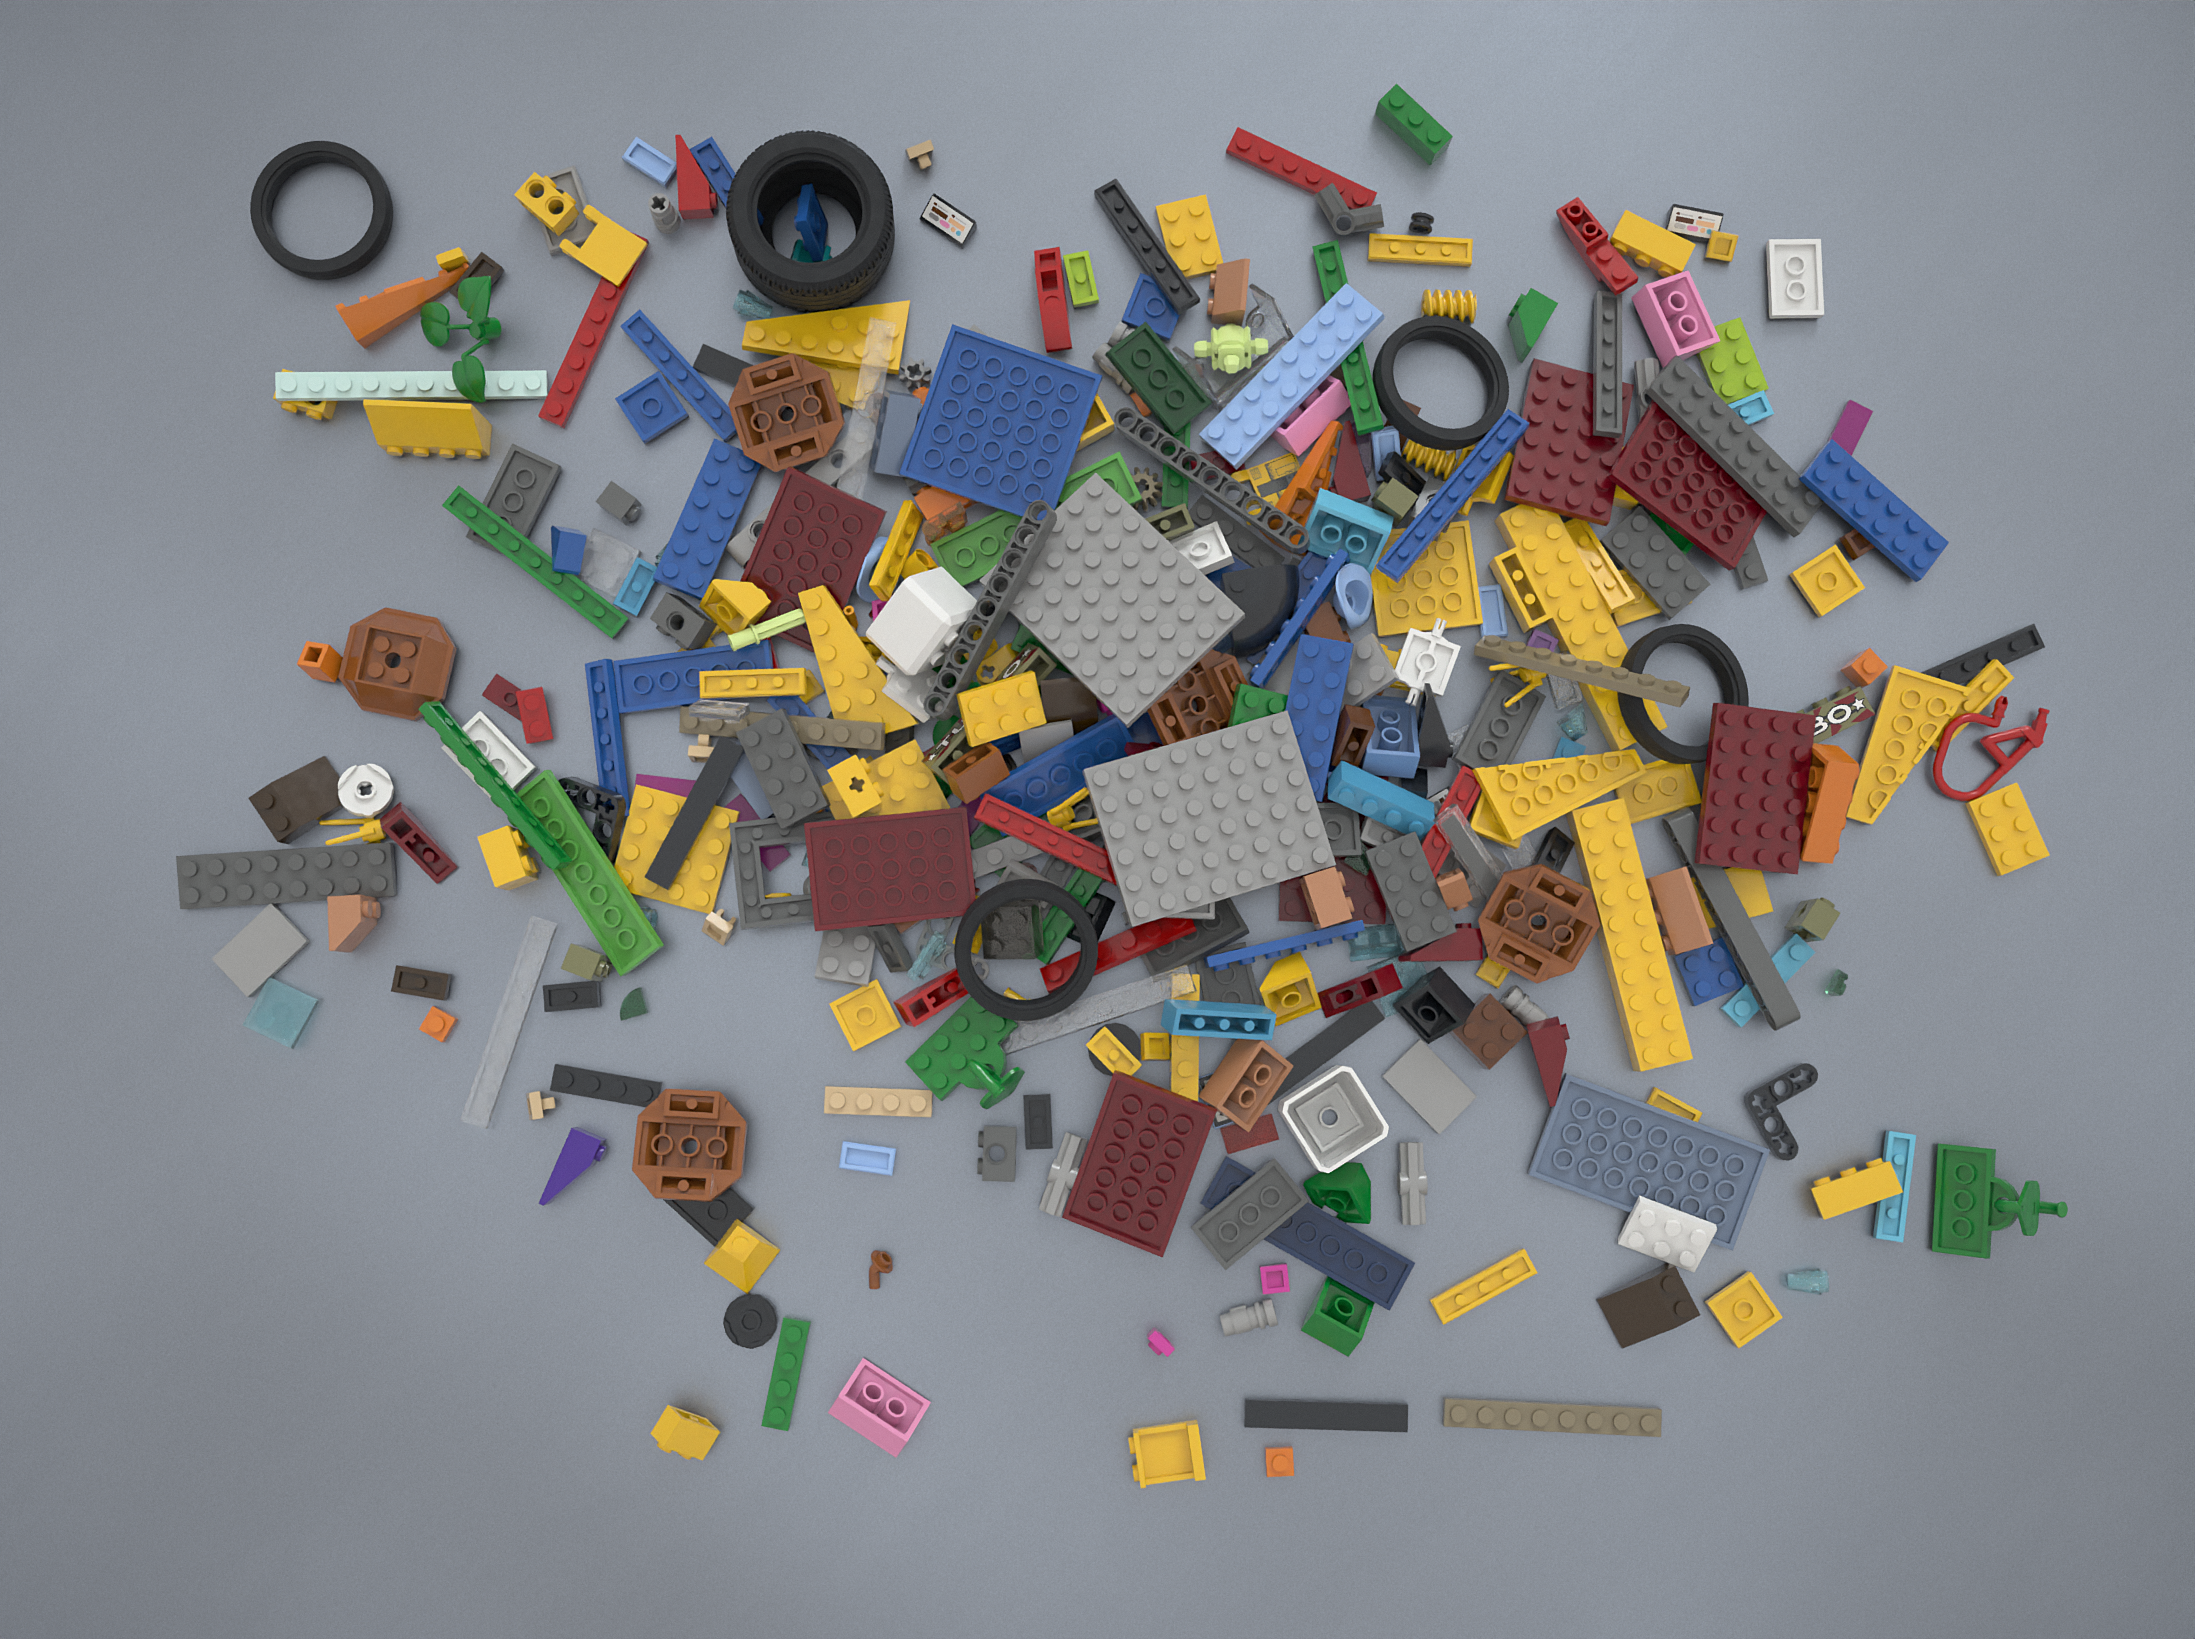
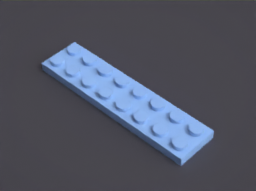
[1199,283,1385,470]

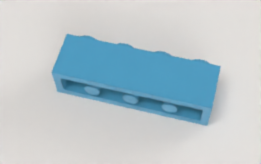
[1328,760,1435,841]
[1161,999,1277,1041]

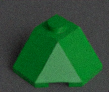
[1303,1162,1371,1224]

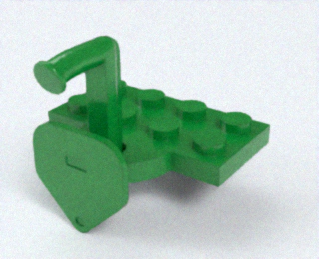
[905,997,1025,1109]
[1932,1143,2068,1259]

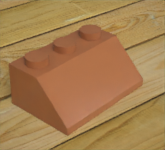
[1645,867,1713,955]
[1198,1039,1293,1132]

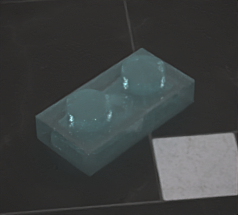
[906,930,947,982]

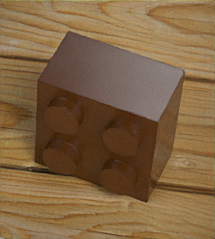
[1449,993,1528,1070]

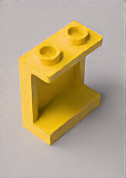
[1128,1420,1206,1489]

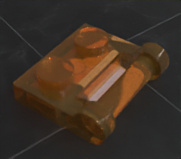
[922,502,968,547]

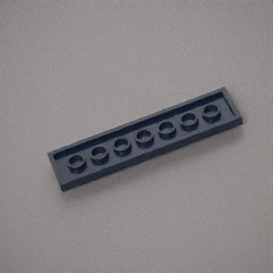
[1200,1156,1415,1311]

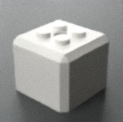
[866,566,977,675]
[1278,1065,1389,1173]

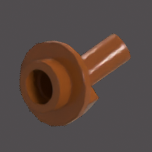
[869,1250,893,1289]

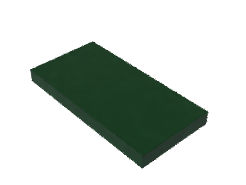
[1105,322,1212,436]

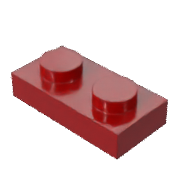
[515,686,553,744]

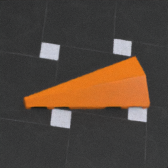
[335,262,469,349]
[1259,421,1343,559]

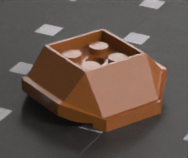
[728,353,846,472]
[338,607,457,721]
[1147,649,1248,746]
[1478,864,1600,984]
[632,1089,748,1202]

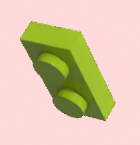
[1063,250,1099,308]

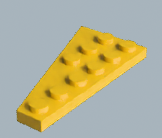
[742,300,910,375]
[798,585,919,734]
[1845,665,1972,825]
[1472,749,1647,842]

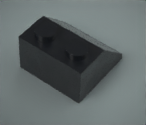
[1393,966,1475,1044]

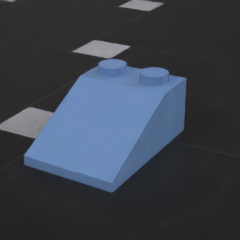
[1360,695,1420,778]

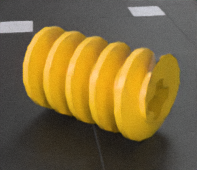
[1421,289,1477,324]
[1401,439,1459,482]

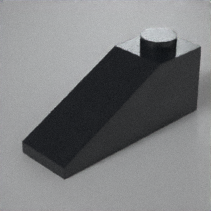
[1417,683,1453,768]

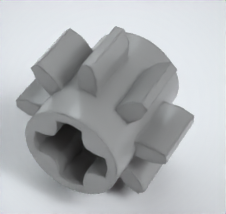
[899,357,932,390]

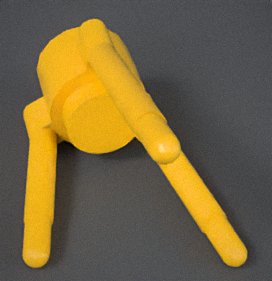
[1489,663,1547,708]
[1047,787,1098,832]
[319,817,386,845]

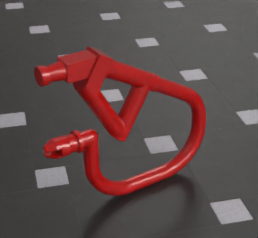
[1932,696,2050,801]

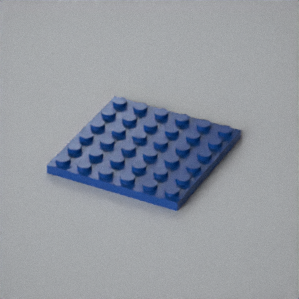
[899,324,1102,520]

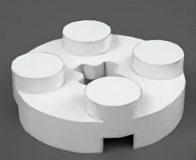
[338,764,394,818]

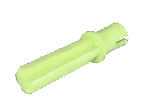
[727,609,806,651]

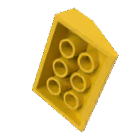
[363,399,492,459]

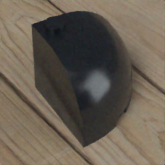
[1220,564,1300,661]

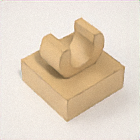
[905,139,934,169]
[688,734,714,763]
[702,909,736,946]
[526,1091,555,1120]

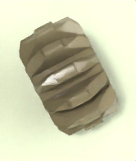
[1130,467,1163,512]

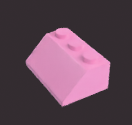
[1631,270,1720,368]
[1271,375,1351,457]
[828,1358,931,1458]

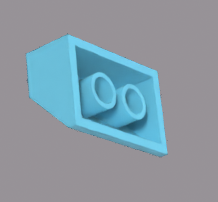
[1298,488,1394,575]

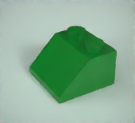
[1508,288,1558,363]
[1301,1276,1375,1357]

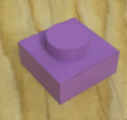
[1526,629,1559,652]

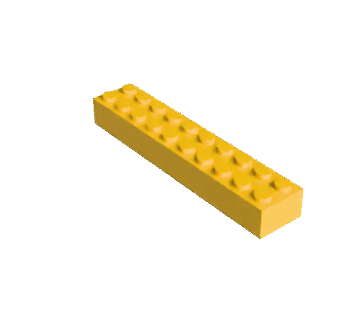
[1495,504,1668,752]
[1566,798,1693,1072]

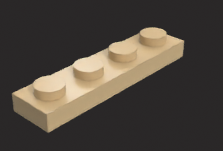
[824,1086,933,1117]

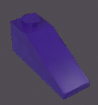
[538,1127,607,1206]

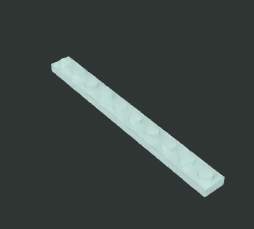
[275,370,548,401]

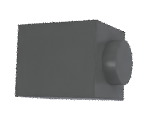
[596,481,642,525]

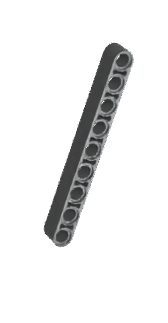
[1114,407,1310,554]
[923,500,1057,721]
[1662,807,1801,1031]

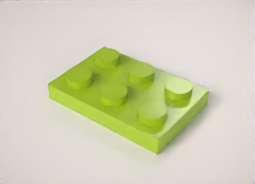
[1696,317,1769,405]

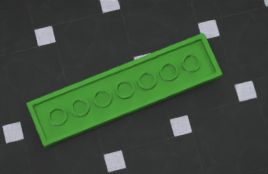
[930,451,1143,588]
[516,770,664,977]

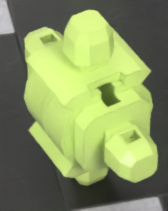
[1194,323,1268,374]

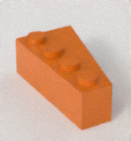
[1800,743,1859,864]

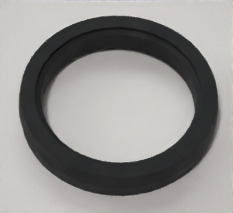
[250,141,393,280]
[1372,316,1509,451]
[1617,624,1749,764]
[954,879,1098,1021]

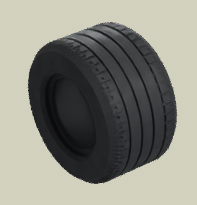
[726,130,895,313]

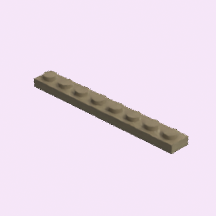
[1474,635,1690,708]
[679,706,885,750]
[1443,1397,1662,1437]

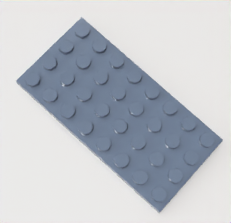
[1527,1073,1770,1251]

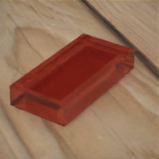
[1220,1113,1279,1154]

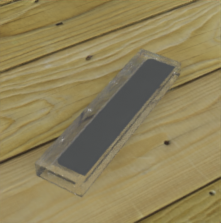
[1433,803,1502,902]

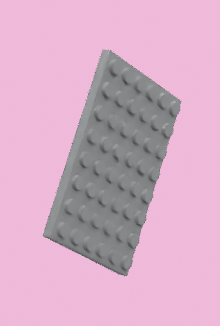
[979,473,1245,728]
[1082,711,1336,928]

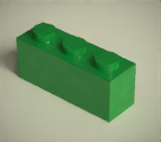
[1375,83,1453,166]

